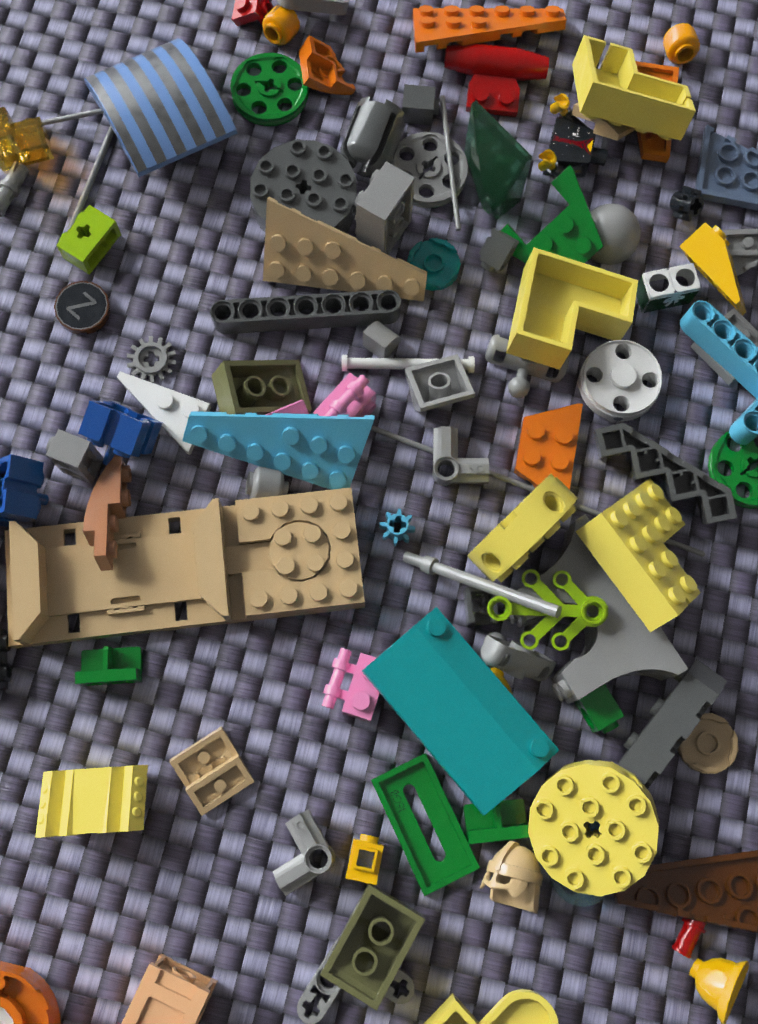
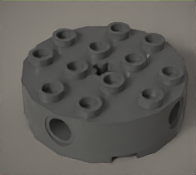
[250,139,357,233]

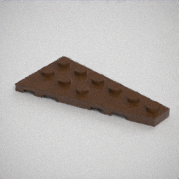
[613,850,758,933]

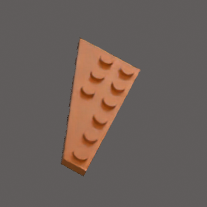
[413,5,567,53]

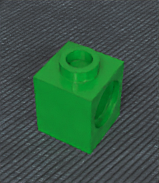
[574,684,624,734]

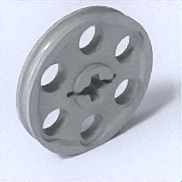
[392,132,468,208]

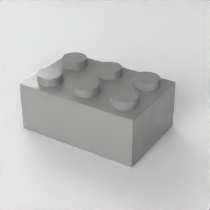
[354,161,415,255]

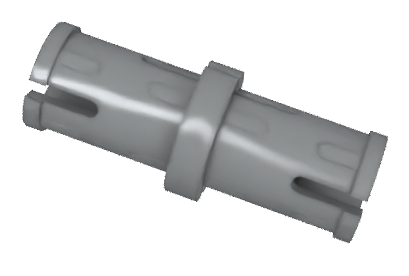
[0,161,30,216]

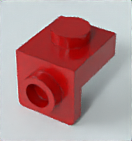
[231,0,273,26]

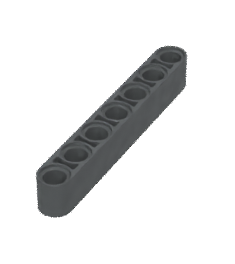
[210,290,401,334]

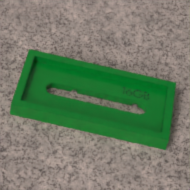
[371,753,480,896]

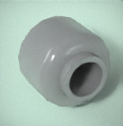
[245,466,289,499]

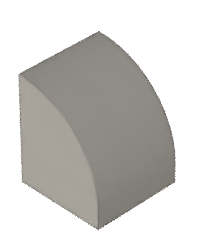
[363,321,401,358]

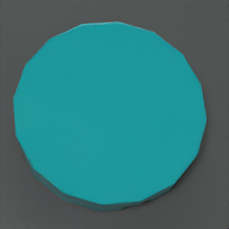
[407,238,461,291]

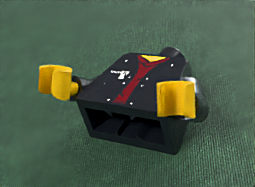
[538,93,608,178]

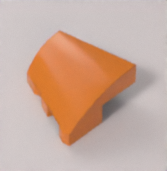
[299,35,356,95]

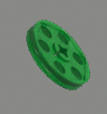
[230,53,308,126]
[708,431,758,509]

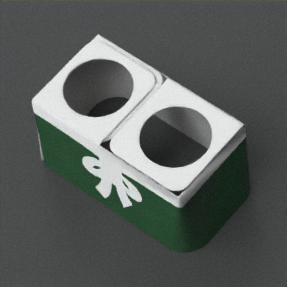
[636,263,701,313]

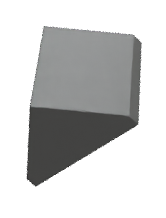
[404,354,475,412]

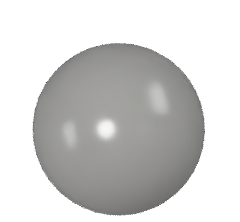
[590,203,641,265]

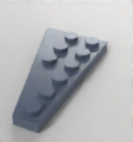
[695,125,758,210]

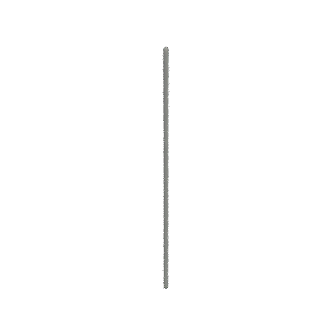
[371,426,705,557]

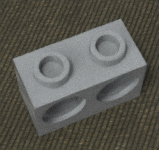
[46,429,104,484]

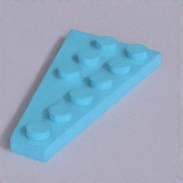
[182,411,375,490]

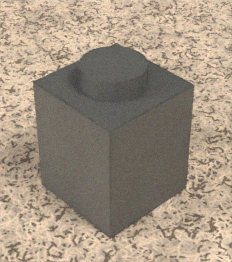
[402,84,440,126]

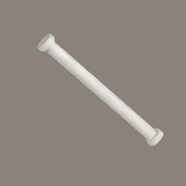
[341,355,475,373]

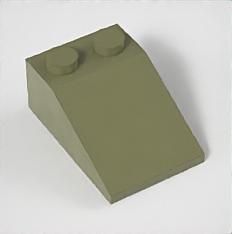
[211,360,312,415]
[320,884,425,1011]

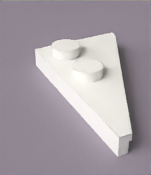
[117,371,211,455]

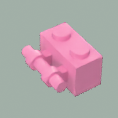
[313,372,376,417]
[322,648,380,723]

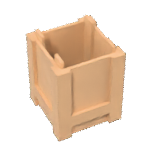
[121,954,218,1024]

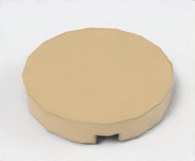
[677,713,739,774]

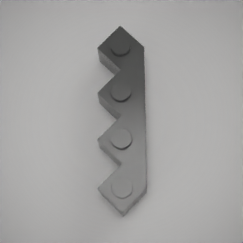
[593,423,737,524]
[617,659,727,791]

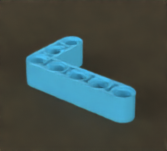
[680,300,758,445]

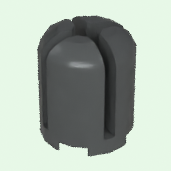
[340,96,406,178]

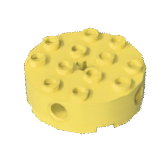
[467,474,578,582]
[528,760,659,896]

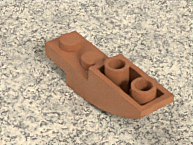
[83,455,132,571]

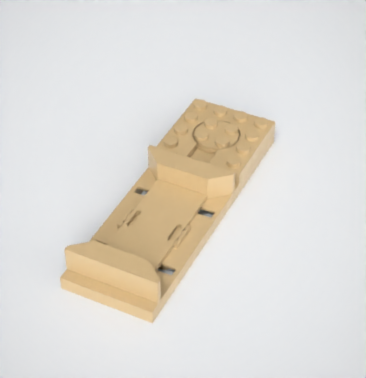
[5,487,365,648]

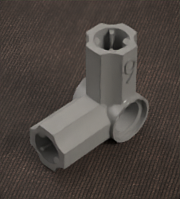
[432,426,489,486]
[272,809,336,896]

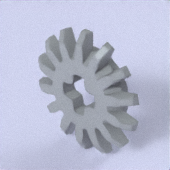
[127,336,176,383]

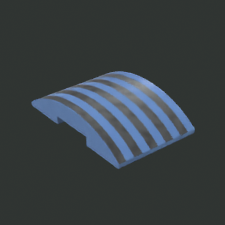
[84,38,238,177]

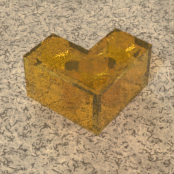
[0,107,54,171]

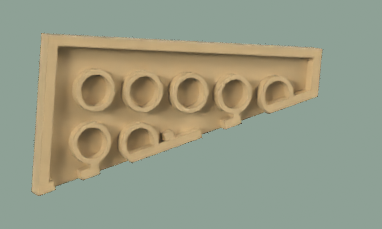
[263,197,427,301]

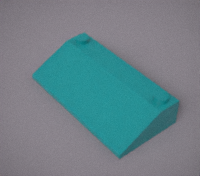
[362,607,559,815]

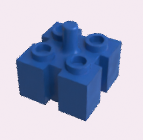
[78,401,163,465]
[0,454,49,527]

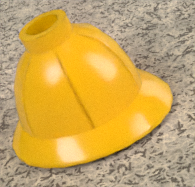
[689,958,749,1024]

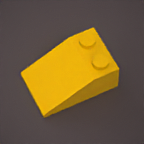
[679,222,746,316]

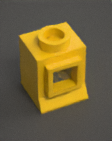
[345,834,384,885]

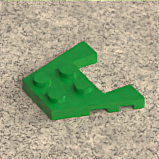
[501,165,604,263]

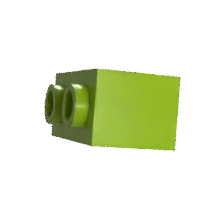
[56,205,121,275]

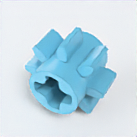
[379,509,415,546]

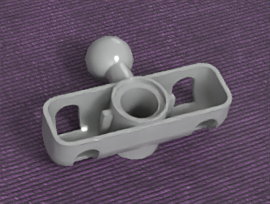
[485,334,569,398]
[481,632,557,681]

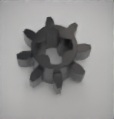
[670,186,704,222]

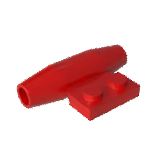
[444,44,549,117]

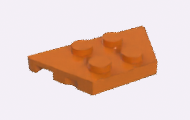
[514,403,583,490]

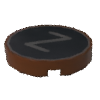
[54,281,110,334]

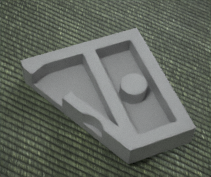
[722,229,758,276]

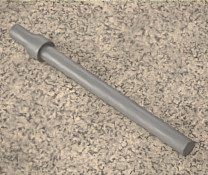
[403,551,562,618]

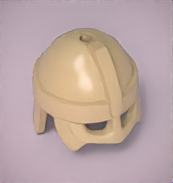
[480,841,543,914]

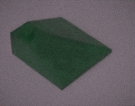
[464,100,532,220]

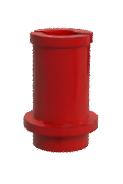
[671,918,706,959]

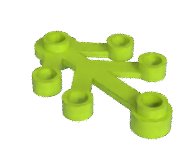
[487,569,608,651]

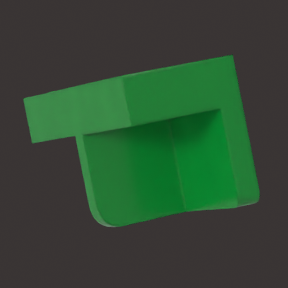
[75,646,142,687]
[463,798,530,844]

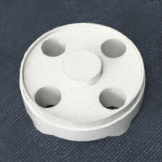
[577,340,662,424]

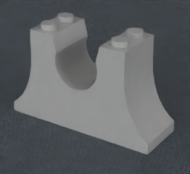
[503,514,688,704]

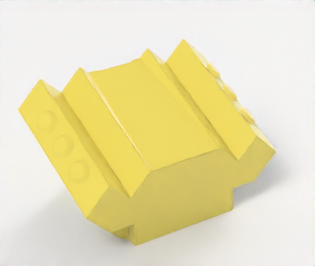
[35,765,148,838]

